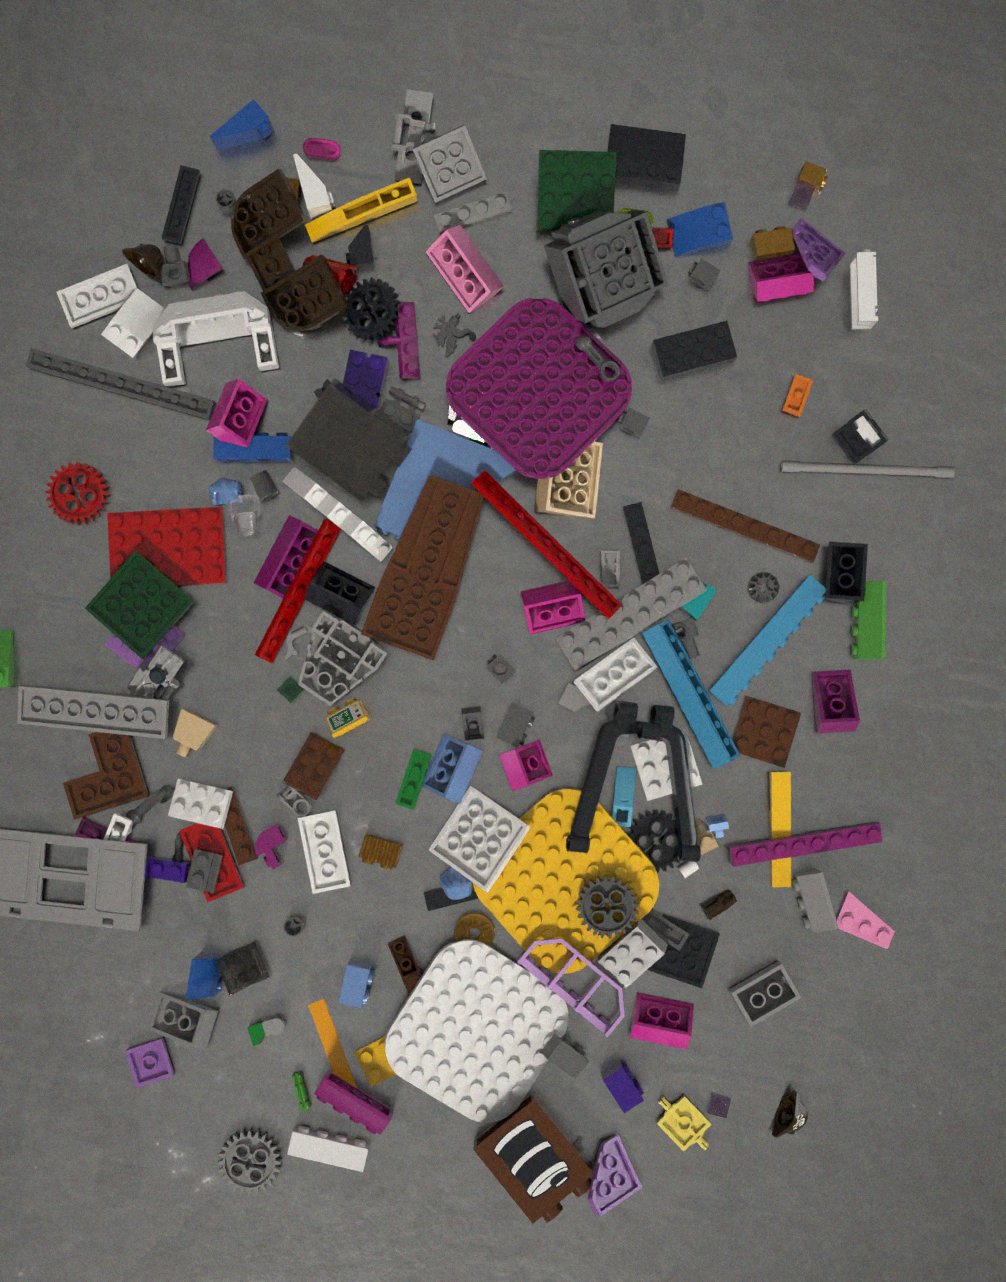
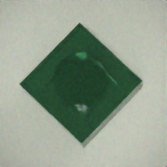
[277,676,304,703]

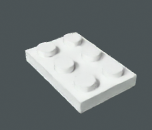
[168,779,233,829]

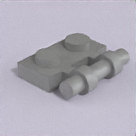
[377,387,426,433]

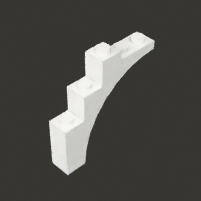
[282,467,393,562]

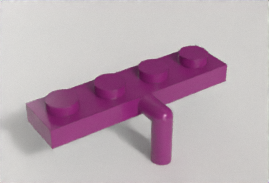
[378,301,420,379]

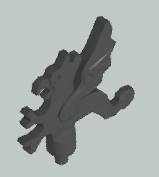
[433,313,476,357]

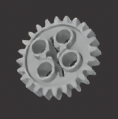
[218,1129,282,1195]

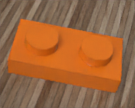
[782,374,813,417]

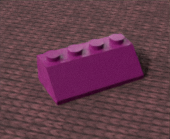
[254,515,318,598]
[314,1070,394,1135]

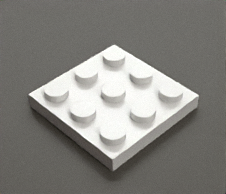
[630,729,702,801]

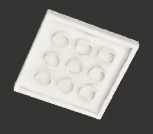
[429,786,531,892]

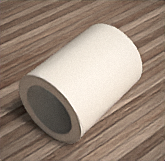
[678,861,699,878]

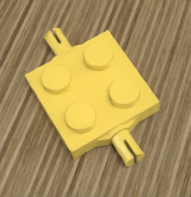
[656,1095,712,1151]

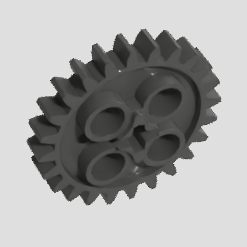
[576,874,639,939]

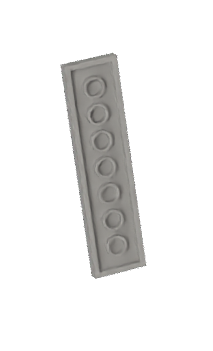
[556,558,707,672]
[17,685,169,739]

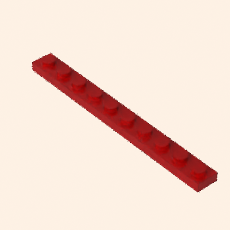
[471,470,622,619]

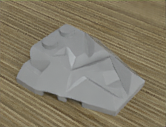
[298,610,388,706]

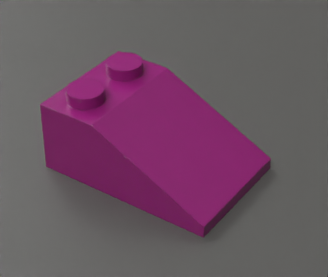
[812,670,860,733]

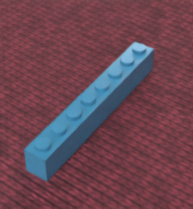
[708,575,826,706]
[642,619,741,769]

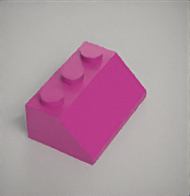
[748,253,814,302]
[206,378,268,447]
[520,581,585,634]
[630,993,694,1049]

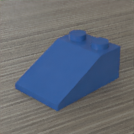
[210,99,273,151]
[667,202,733,257]
[186,952,226,999]

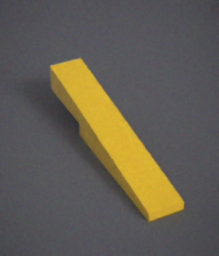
[769,771,791,887]

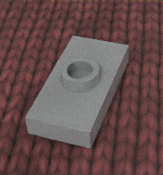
[600,550,620,588]

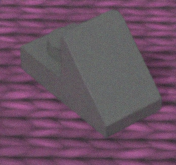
[461,706,484,741]

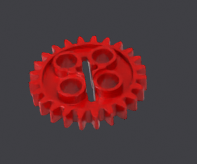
[45,462,109,524]

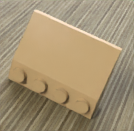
[535,441,603,519]

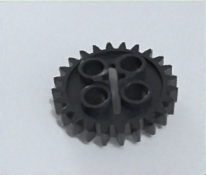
[341,278,402,341]
[627,810,680,873]

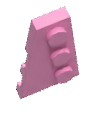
[836,890,895,949]

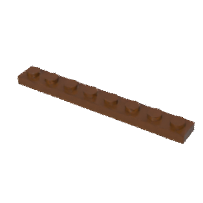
[671,489,820,563]

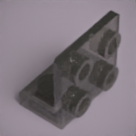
[215,941,269,995]

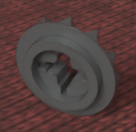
[749,572,780,603]

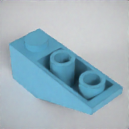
[611,766,636,827]

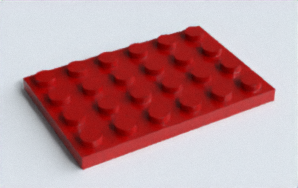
[107,507,227,586]

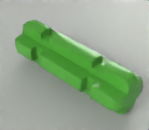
[292,1072,311,1111]

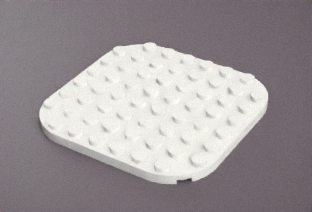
[385,939,569,1123]

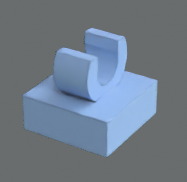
[706,814,729,838]

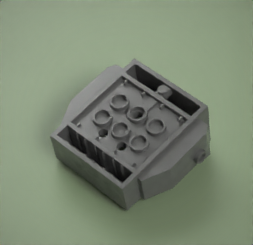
[544,210,669,328]

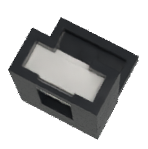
[834,409,889,463]

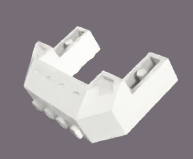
[153,291,279,387]

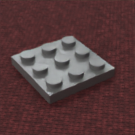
[412,125,487,203]

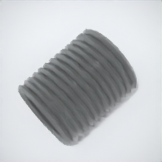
[249,470,278,501]

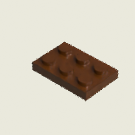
[283,732,345,801]

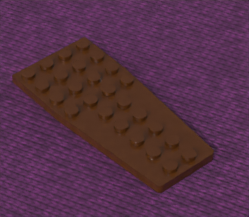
[361,475,483,660]

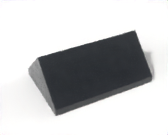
[825,542,868,604]

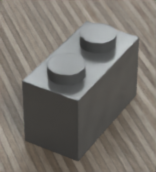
[497,703,535,748]
[541,1034,589,1079]

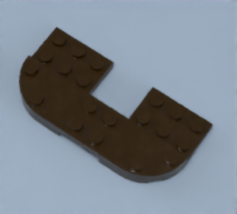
[231,169,349,330]

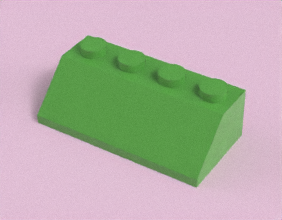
[852,581,886,660]

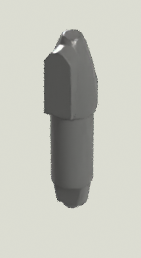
[172,832,183,862]

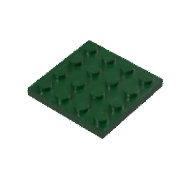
[536,150,616,229]
[85,551,195,659]

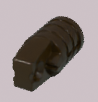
[701,890,737,920]

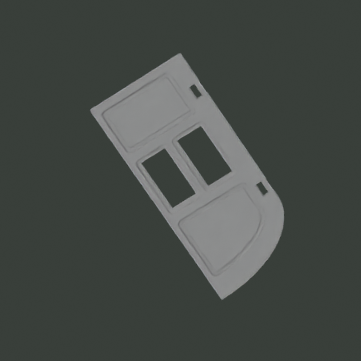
[0,828,147,931]

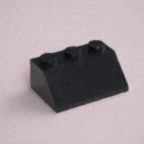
[304,561,375,625]

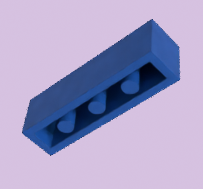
[213,432,293,461]

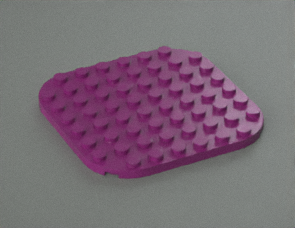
[446,298,632,479]

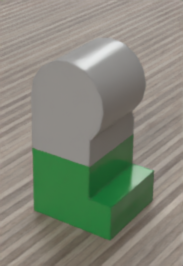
[247,1016,286,1046]

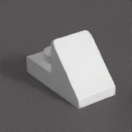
[104,813,133,841]

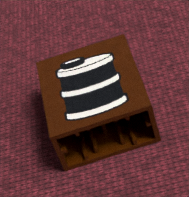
[473,1092,594,1224]

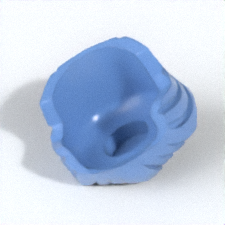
[208,478,242,505]
[439,867,473,900]

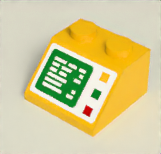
[324,698,371,738]

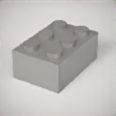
[597,919,668,990]
[729,961,801,1027]

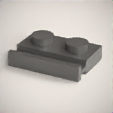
[186,849,223,893]

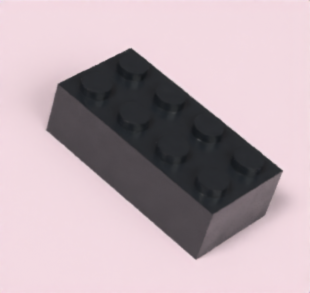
[651,321,737,381]

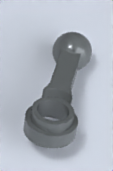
[576,335,620,381]
[126,785,174,825]

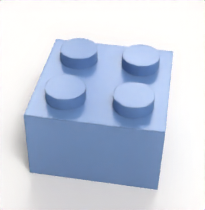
[338,960,375,1008]

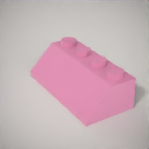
[426,225,504,313]

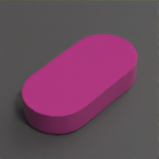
[303,138,341,161]

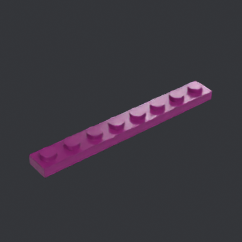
[729,822,882,867]

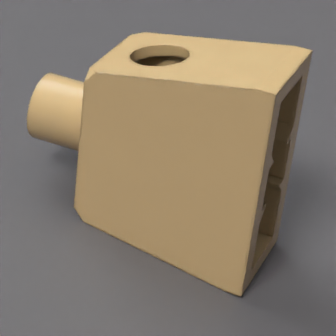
[173,709,217,757]

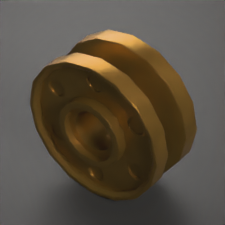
[454,912,495,946]

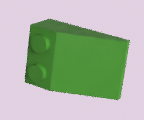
[0,630,15,688]

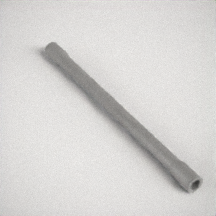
[781,460,955,478]

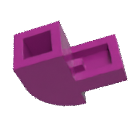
[255,824,287,869]

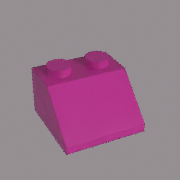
[499,740,553,791]

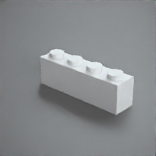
[287,1126,370,1172]

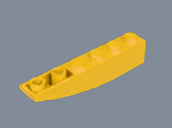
[305,177,418,243]

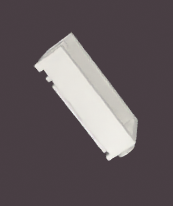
[850,249,878,329]

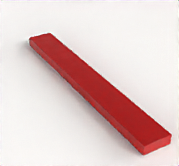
[255,518,341,663]

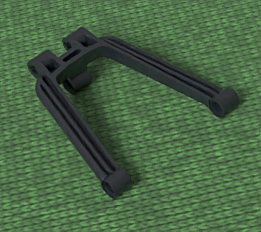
[566,701,701,862]

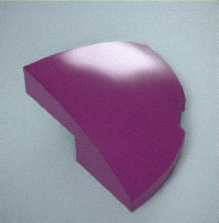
[188,238,223,290]

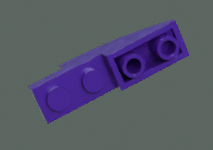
[145,856,189,883]

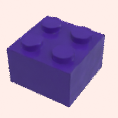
[601,1060,644,1113]

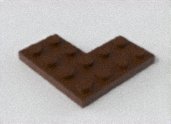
[63,732,149,820]

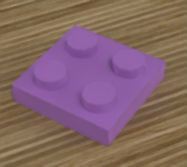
[125,1038,175,1088]

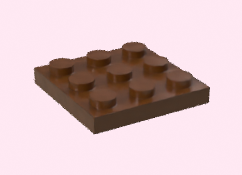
[732,696,801,768]

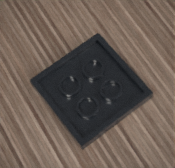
[647,914,720,988]

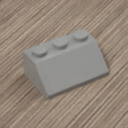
[793,869,839,933]

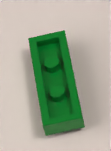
[395,749,432,810]

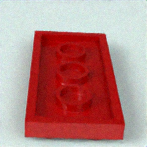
[179,823,244,903]

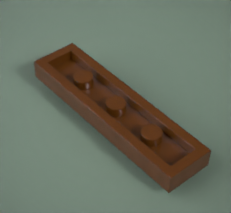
[225,786,258,865]

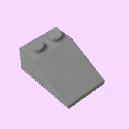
[148,992,218,1048]

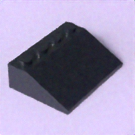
[607,124,686,191]

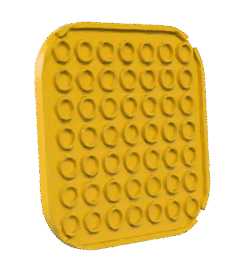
[473,788,659,974]

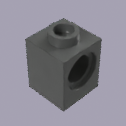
[689,258,721,291]
[618,407,650,438]
[486,654,516,684]

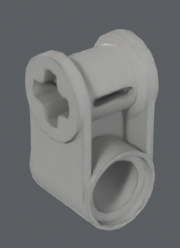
[276,786,312,816]

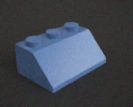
[422,733,483,804]

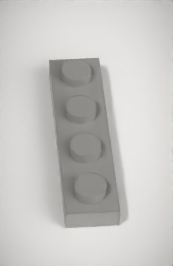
[434,192,512,235]

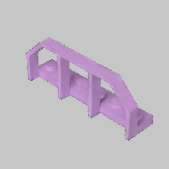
[517,938,625,1038]

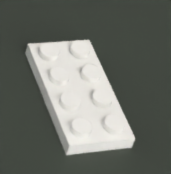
[57,264,138,328]
[574,637,657,712]
[297,810,351,894]

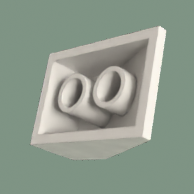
[293,154,335,220]
[101,288,165,358]

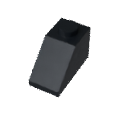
[346,225,375,269]

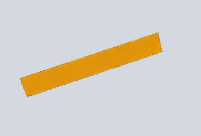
[308,999,357,1088]

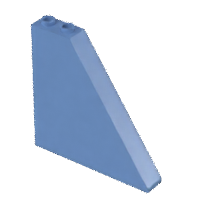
[374,419,517,540]

